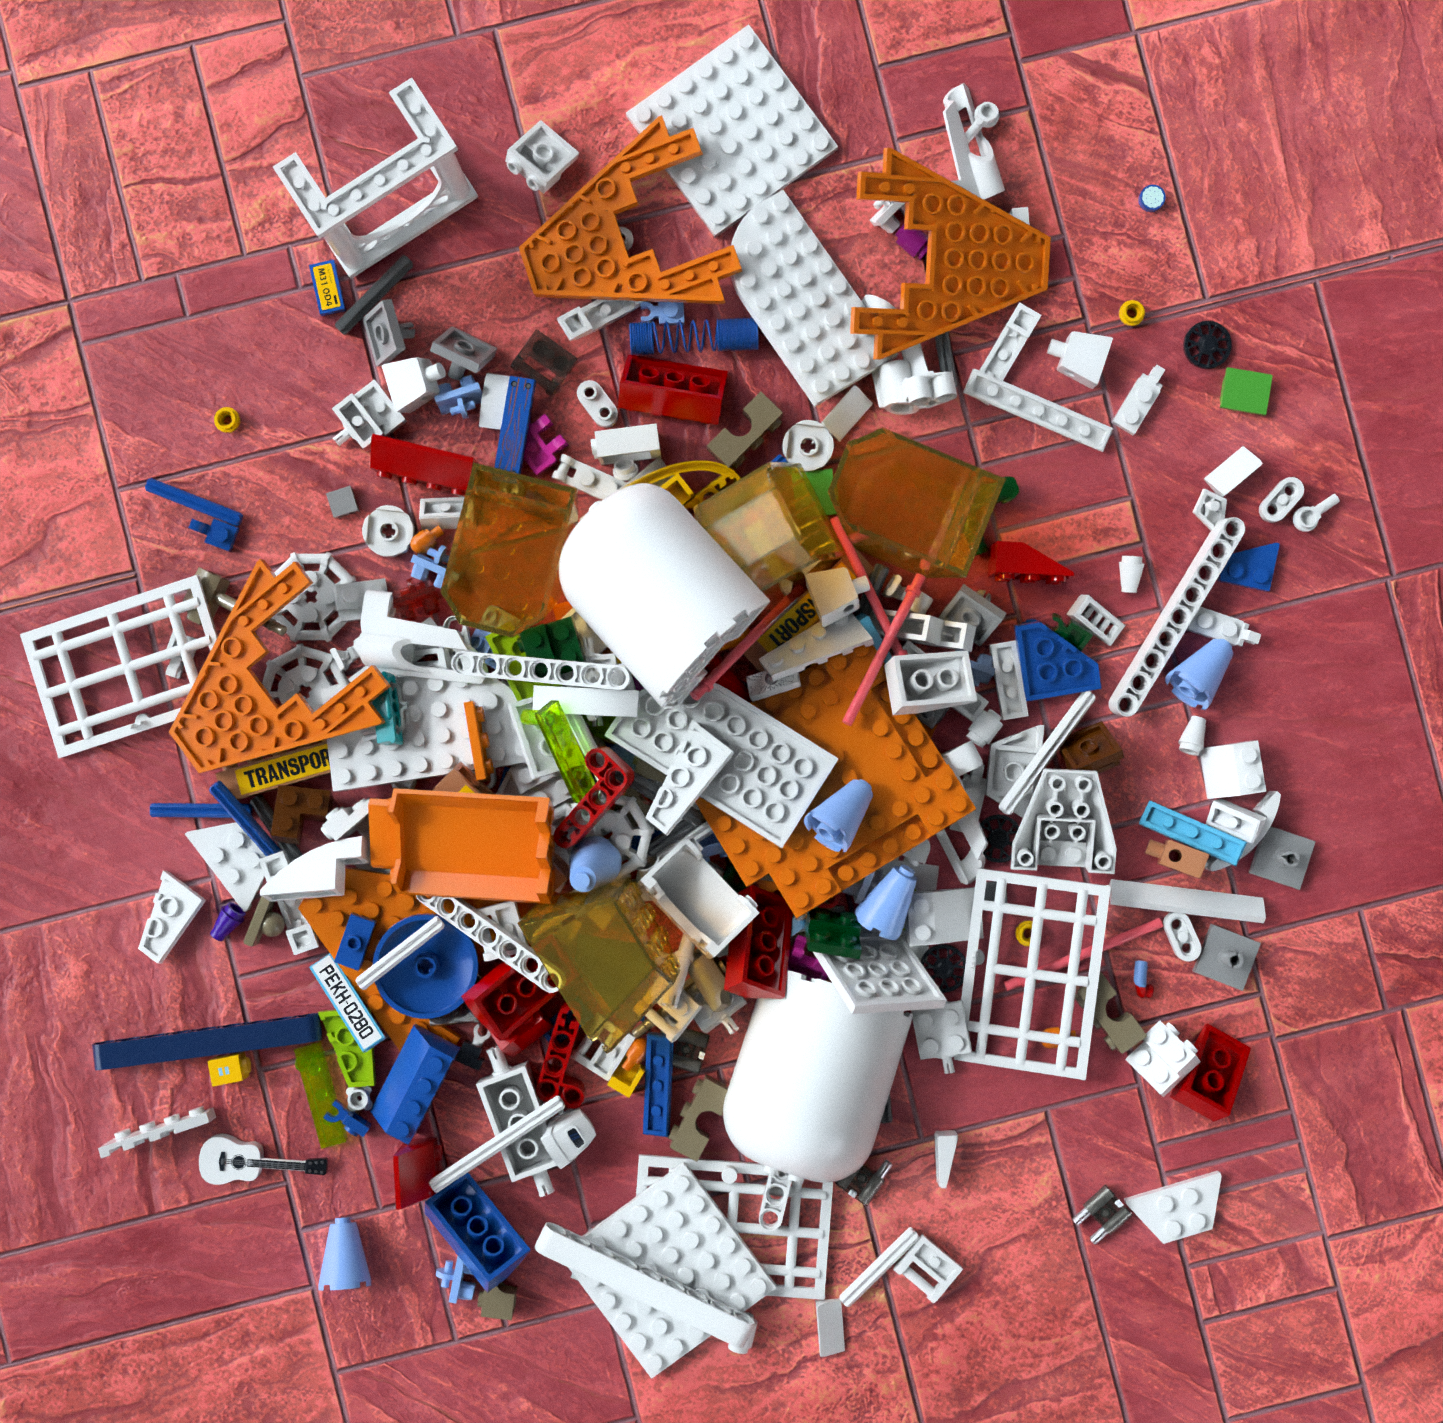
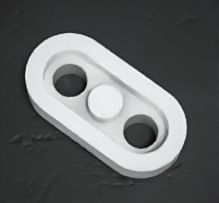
[577,380,618,428]
[1259,477,1304,523]
[1163,912,1201,961]

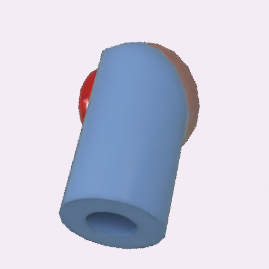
[1134,961,1154,999]

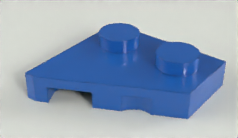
[1217,543,1280,592]

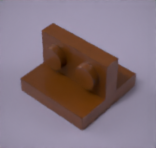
[1058,721,1124,773]

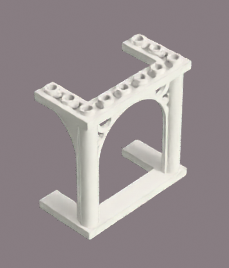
[273,78,478,279]

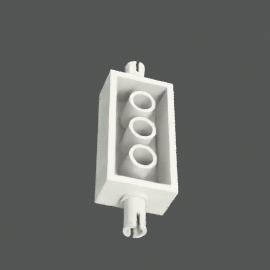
[476,1045,557,1197]

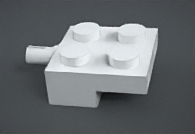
[332,380,407,452]
[683,977,747,1035]

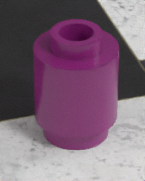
[895,224,928,261]

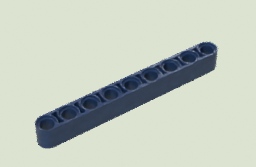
[92,1013,323,1070]

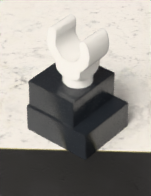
[455,1023,491,1071]

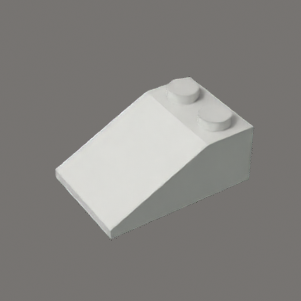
[884,650,977,715]
[905,887,984,946]

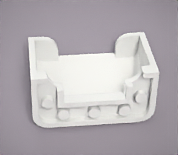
[638,836,759,959]

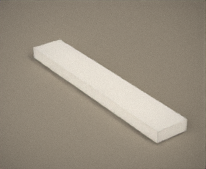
[963,369,1113,452]
[1109,879,1266,923]

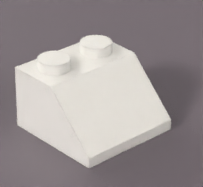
[1200,740,1266,799]

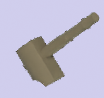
[183,567,287,636]
[632,955,731,1039]

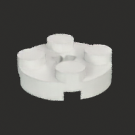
[782,420,834,472]
[362,505,415,557]

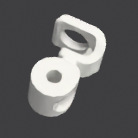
[881,575,933,615]
[330,637,360,672]

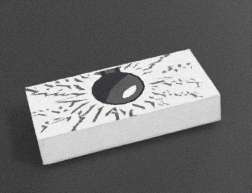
[746,671,801,702]

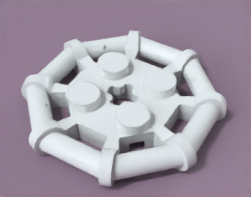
[271,552,357,642]
[262,643,349,712]
[565,790,655,883]

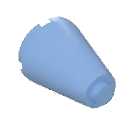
[1165,639,1234,710]
[804,779,873,852]
[569,836,622,892]
[854,864,917,940]
[318,1217,371,1291]

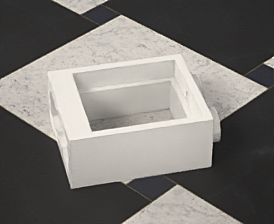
[591,424,661,465]

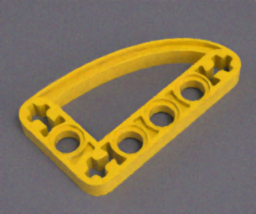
[621,461,742,523]

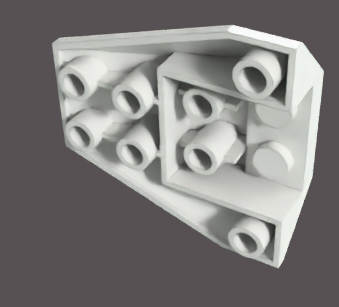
[1010,769,1117,874]

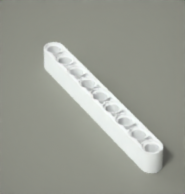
[1109,517,1245,717]
[534,1222,755,1348]

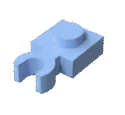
[640,302,684,326]

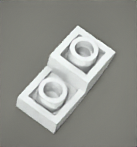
[479,373,510,430]

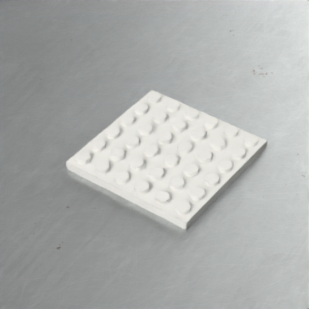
[626,24,838,238]
[568,1162,776,1379]

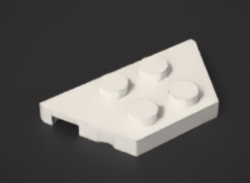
[985,725,1044,818]
[185,822,266,912]
[1124,1170,1222,1244]

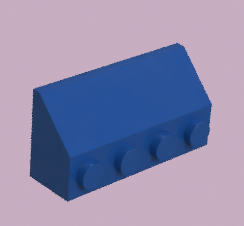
[370,1024,461,1145]
[425,1173,531,1293]

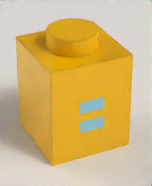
[207,1051,251,1087]

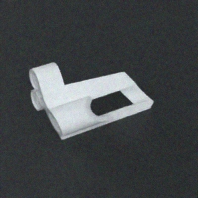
[943,83,1005,200]
[861,295,957,415]
[358,590,488,684]
[936,740,988,885]

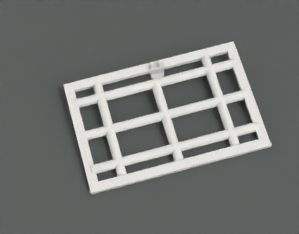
[20,575,218,758]
[954,868,1111,1081]
[636,1154,833,1300]

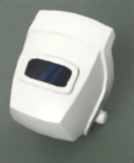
[541,1108,596,1169]

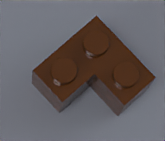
[270,785,334,845]

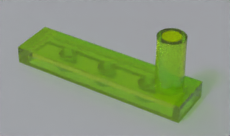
[520,700,595,803]
[294,1041,348,1149]

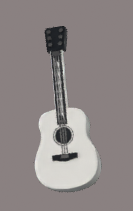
[199,1134,328,1185]

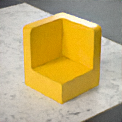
[660,473,694,505]
[607,1055,646,1098]

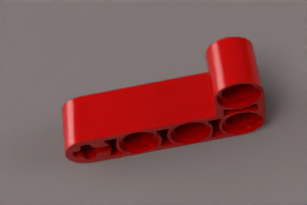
[554,746,635,848]
[536,999,585,1109]

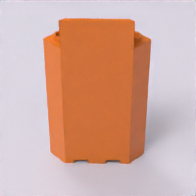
[368,788,555,904]

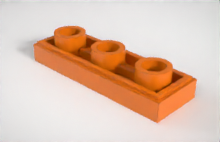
[464,701,494,782]

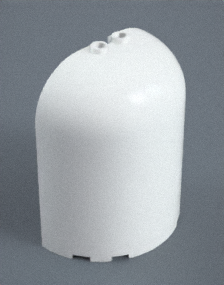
[559,483,770,710]
[723,970,913,1184]

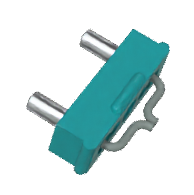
[362,671,408,746]

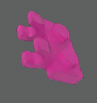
[524,414,569,476]
[788,935,828,981]

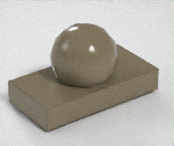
[243,896,285,947]

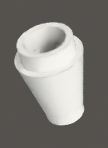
[1119,556,1145,593]
[1178,716,1207,756]

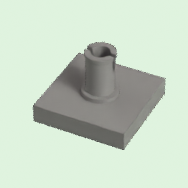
[363,299,415,367]
[430,326,497,380]
[938,584,1007,646]
[1248,826,1316,890]
[1192,924,1261,991]

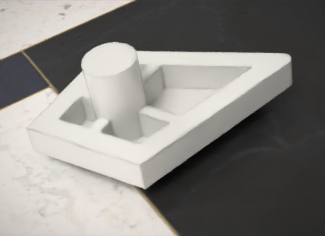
[1193,489,1227,531]

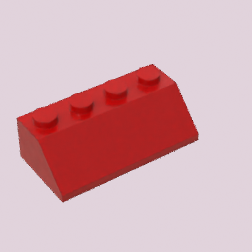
[618,354,728,425]
[370,433,480,498]
[724,885,793,999]
[461,931,579,1041]

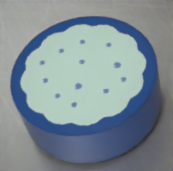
[1138,185,1166,212]

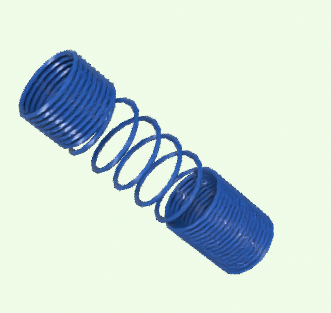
[629,317,759,356]

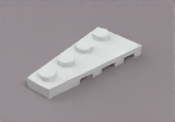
[759,613,874,681]
[646,720,734,836]

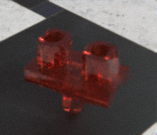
[393,578,442,621]

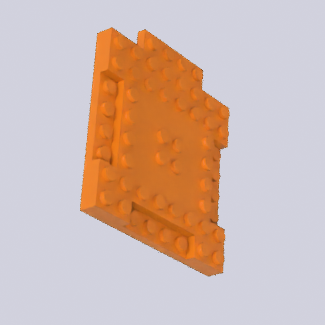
[695,645,976,919]

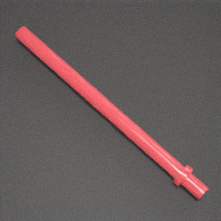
[830,516,908,657]
[842,573,925,726]
[690,584,804,701]
[1003,918,1163,991]

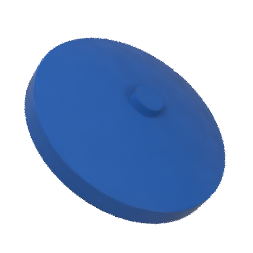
[373,913,479,1019]

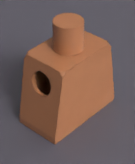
[1145,839,1209,879]

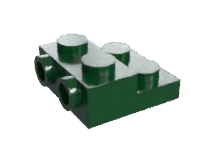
[517,616,586,678]
[804,907,862,959]

